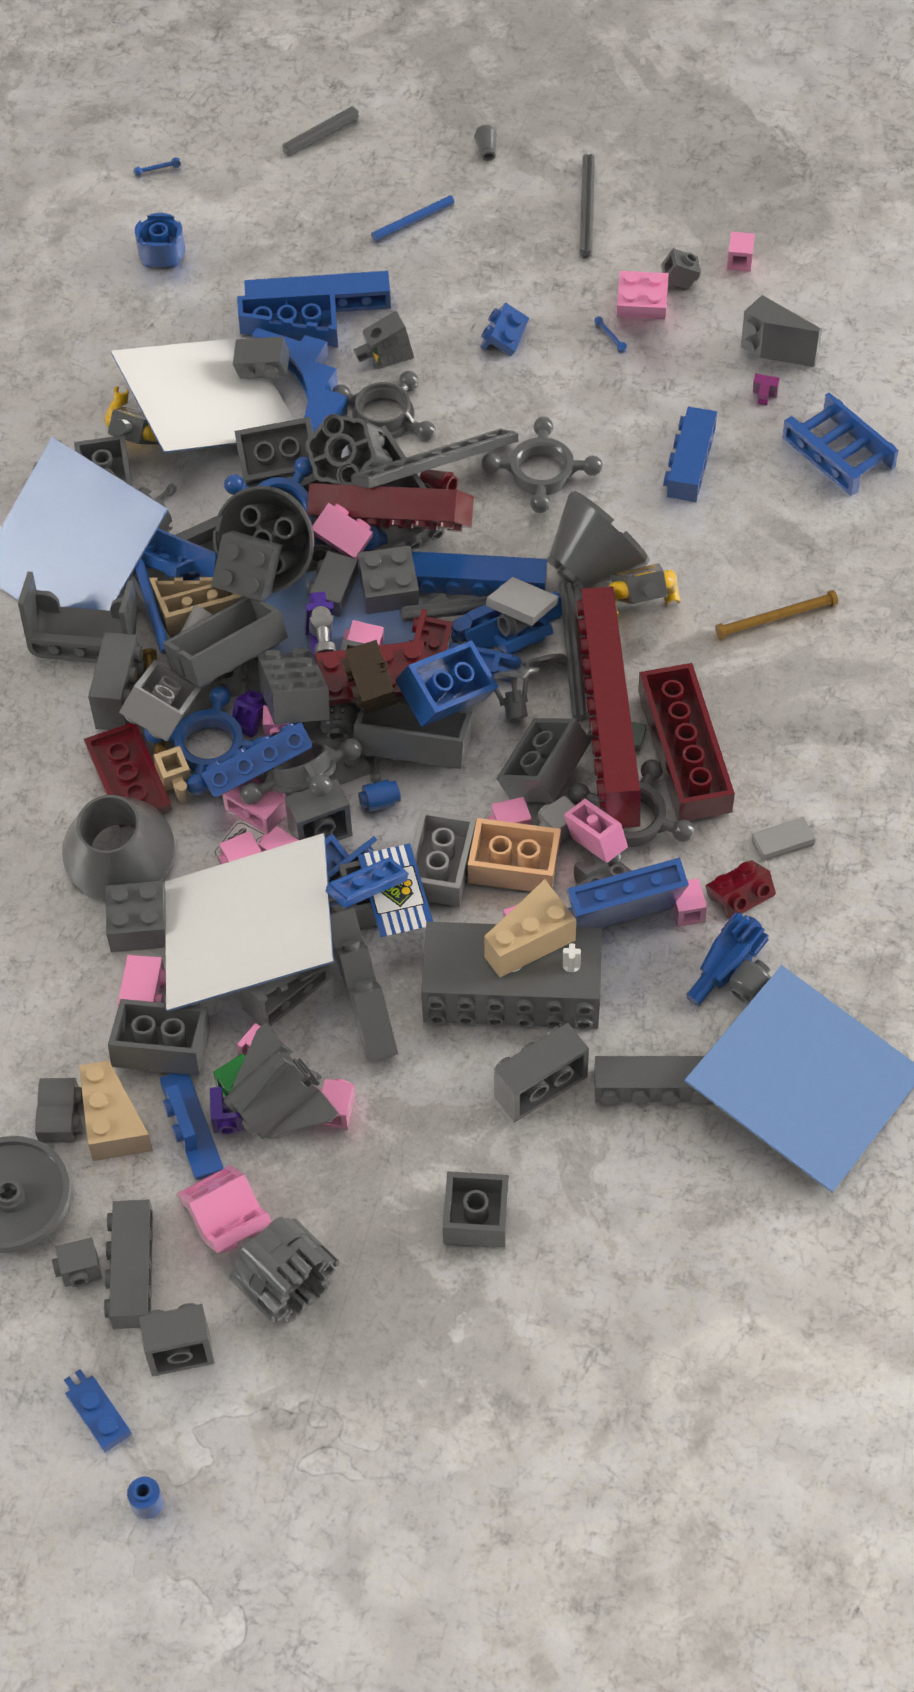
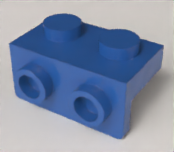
[480,302,529,357]

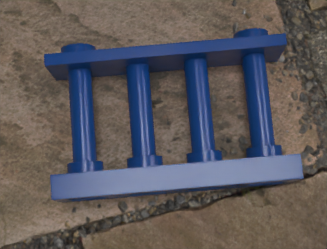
[782,393,899,496]

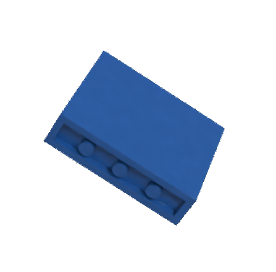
[566,857,689,928]

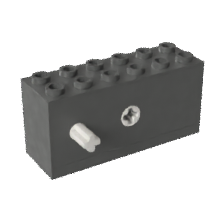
[421,921,602,1030]

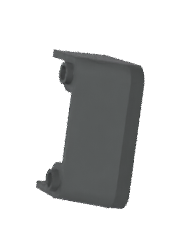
[18,571,138,663]

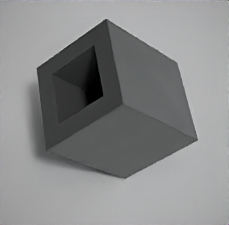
[661,248,701,290]
[52,1237,102,1287]

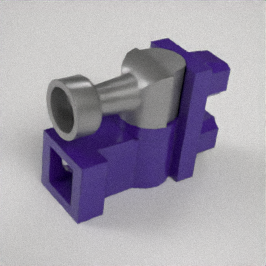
[304,592,336,660]

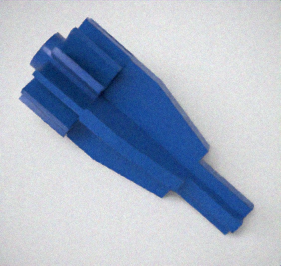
[686,912,769,1006]

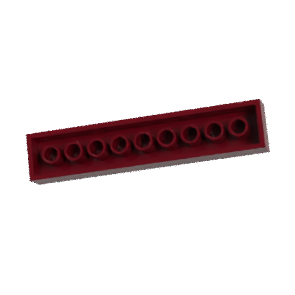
[577,586,640,828]

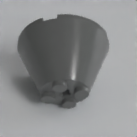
[213,486,314,593]
[546,491,650,593]

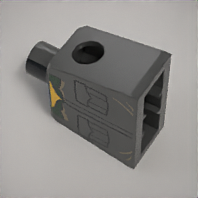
[353,311,414,369]

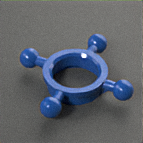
[224,456,327,545]
[144,686,262,795]

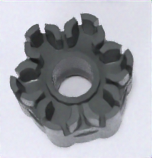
[305,414,392,485]
[229,1217,339,1324]

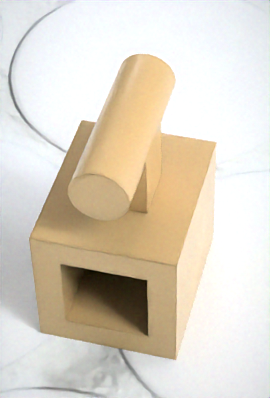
[154,746,190,804]

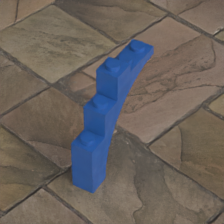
[252,328,348,433]

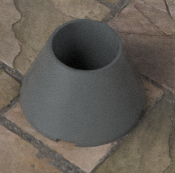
[62,795,175,902]

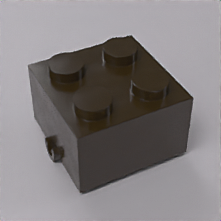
[342,640,397,714]

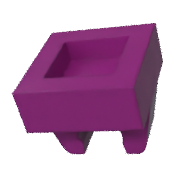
[753,373,780,405]

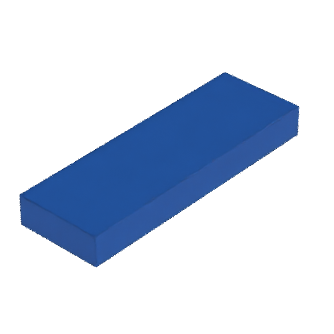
[325,857,409,908]

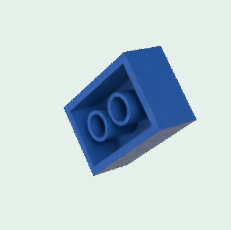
[395,640,499,727]

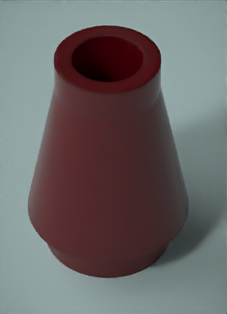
[420,469,459,490]

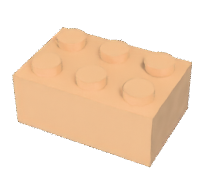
[468,818,561,892]

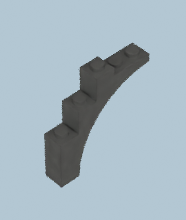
[329,901,398,1063]

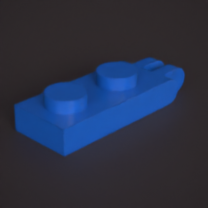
[64,1369,132,1453]

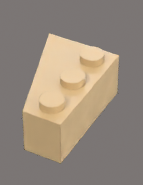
[149,577,242,636]
[484,879,576,978]
[79,1060,153,1161]

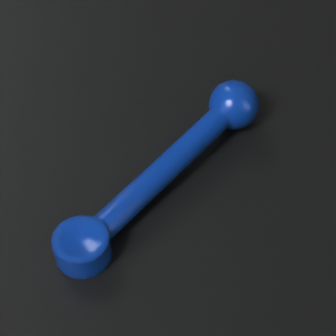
[134,157,181,176]
[594,316,627,353]

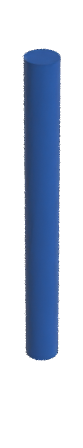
[371,195,454,241]
[135,559,168,654]

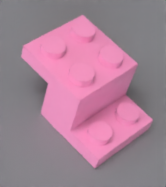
[617,271,668,319]
[176,1165,272,1253]

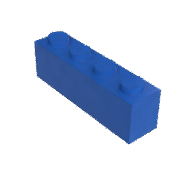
[663,406,718,502]

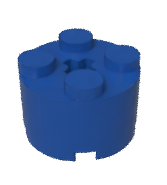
[135,213,185,268]

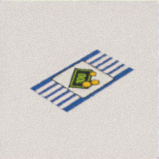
[358,843,433,937]

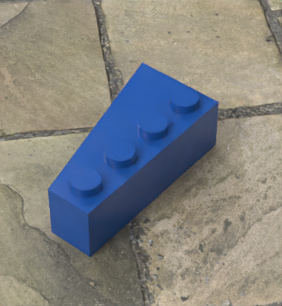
[237,290,338,348]

